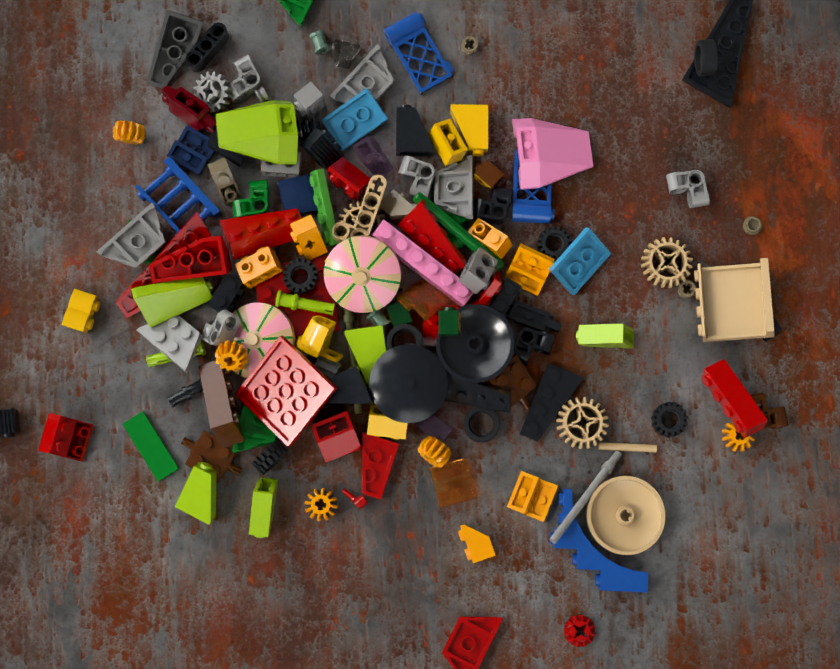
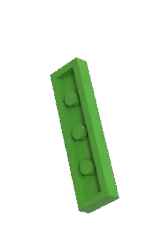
[310,169,339,247]

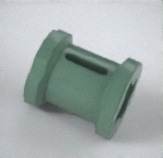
[310,30,331,55]
[367,309,391,328]

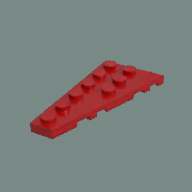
[116,212,212,319]

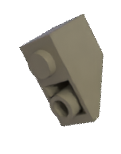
[208,158,242,205]
[380,189,416,224]

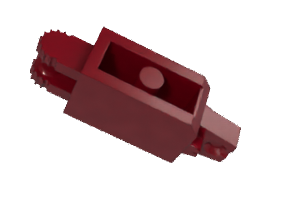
[162,86,217,134]

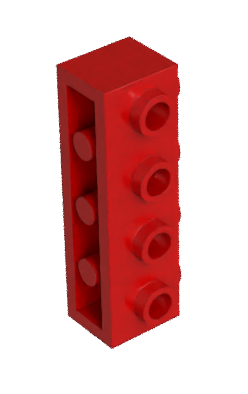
[702,359,768,438]

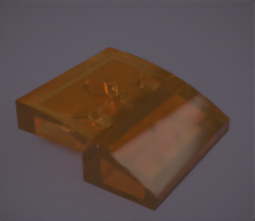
[396,280,451,321]
[430,458,477,508]

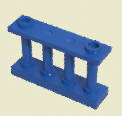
[135,157,222,235]

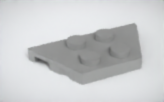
[329,44,394,104]
[434,155,473,219]
[96,203,165,269]
[136,315,202,373]

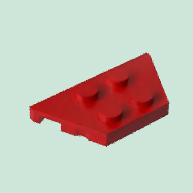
[442,616,503,669]

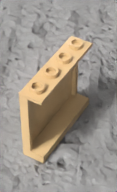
[694,258,774,342]

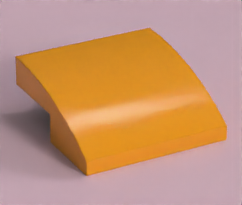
[504,243,555,296]
[507,471,559,523]

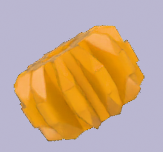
[113,120,146,145]
[215,340,249,373]
[722,422,755,452]
[417,436,452,468]
[305,488,338,521]

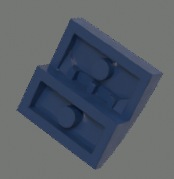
[167,125,215,175]
[277,174,318,216]

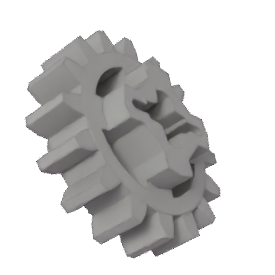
[193,71,232,113]

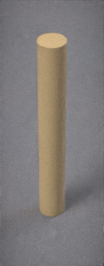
[598,442,657,453]

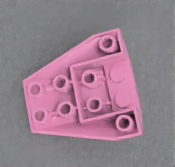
[512,118,593,189]

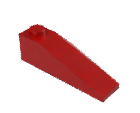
[149,235,232,283]

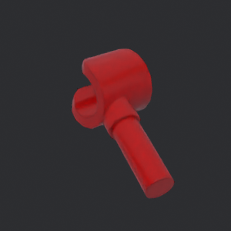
[341,488,368,508]

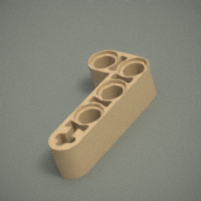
[332,174,387,243]

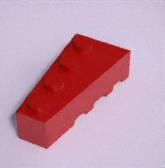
[219,208,302,260]

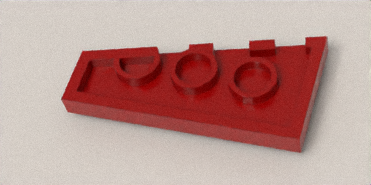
[398,199,467,275]

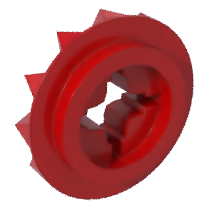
[564,615,596,647]

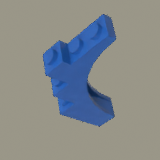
[549,489,648,593]

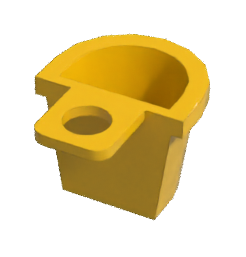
[296,316,343,362]

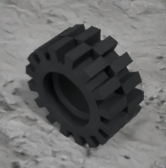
[537,226,572,262]
[283,258,318,295]
[651,402,688,438]
[252,440,288,475]

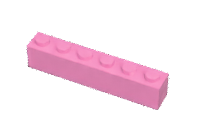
[371,220,474,307]

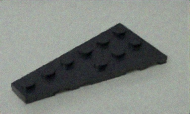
[682,0,753,108]

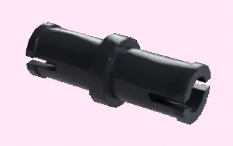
[167,378,203,408]

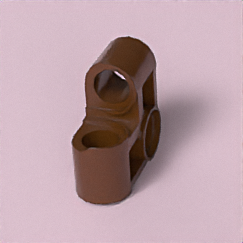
[750,392,789,431]

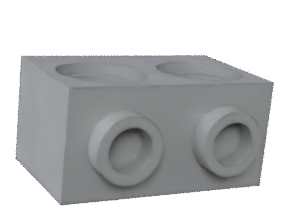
[293,81,325,120]
[261,150,302,178]
[458,247,498,294]

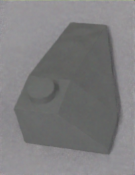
[146,10,203,88]

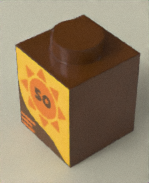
[474,160,504,193]

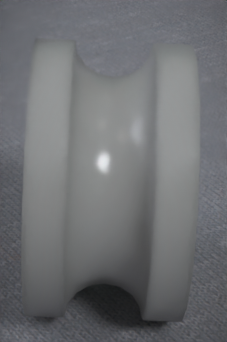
[254,86,270,103]

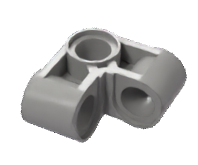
[228,54,263,103]
[398,155,435,199]
[666,170,710,208]
[202,309,240,346]

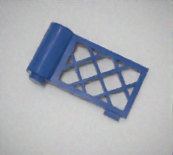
[383,12,454,94]
[512,149,555,224]

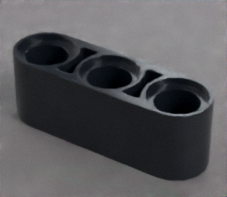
[186,22,229,72]

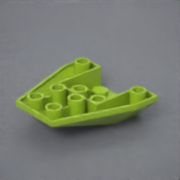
[216,100,298,165]

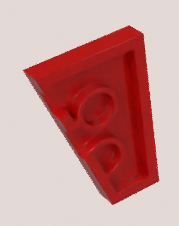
[472,271,502,307]
[362,432,399,500]

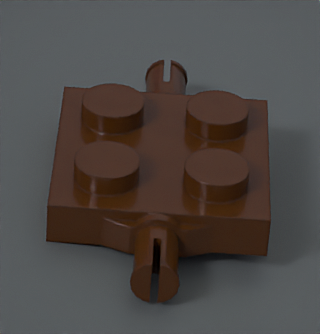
[488,355,537,410]
[181,430,242,483]

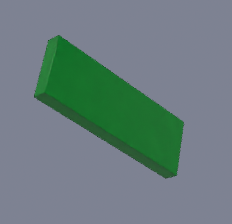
[122,411,179,482]

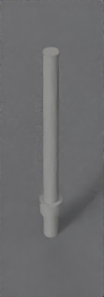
[549,450,622,544]

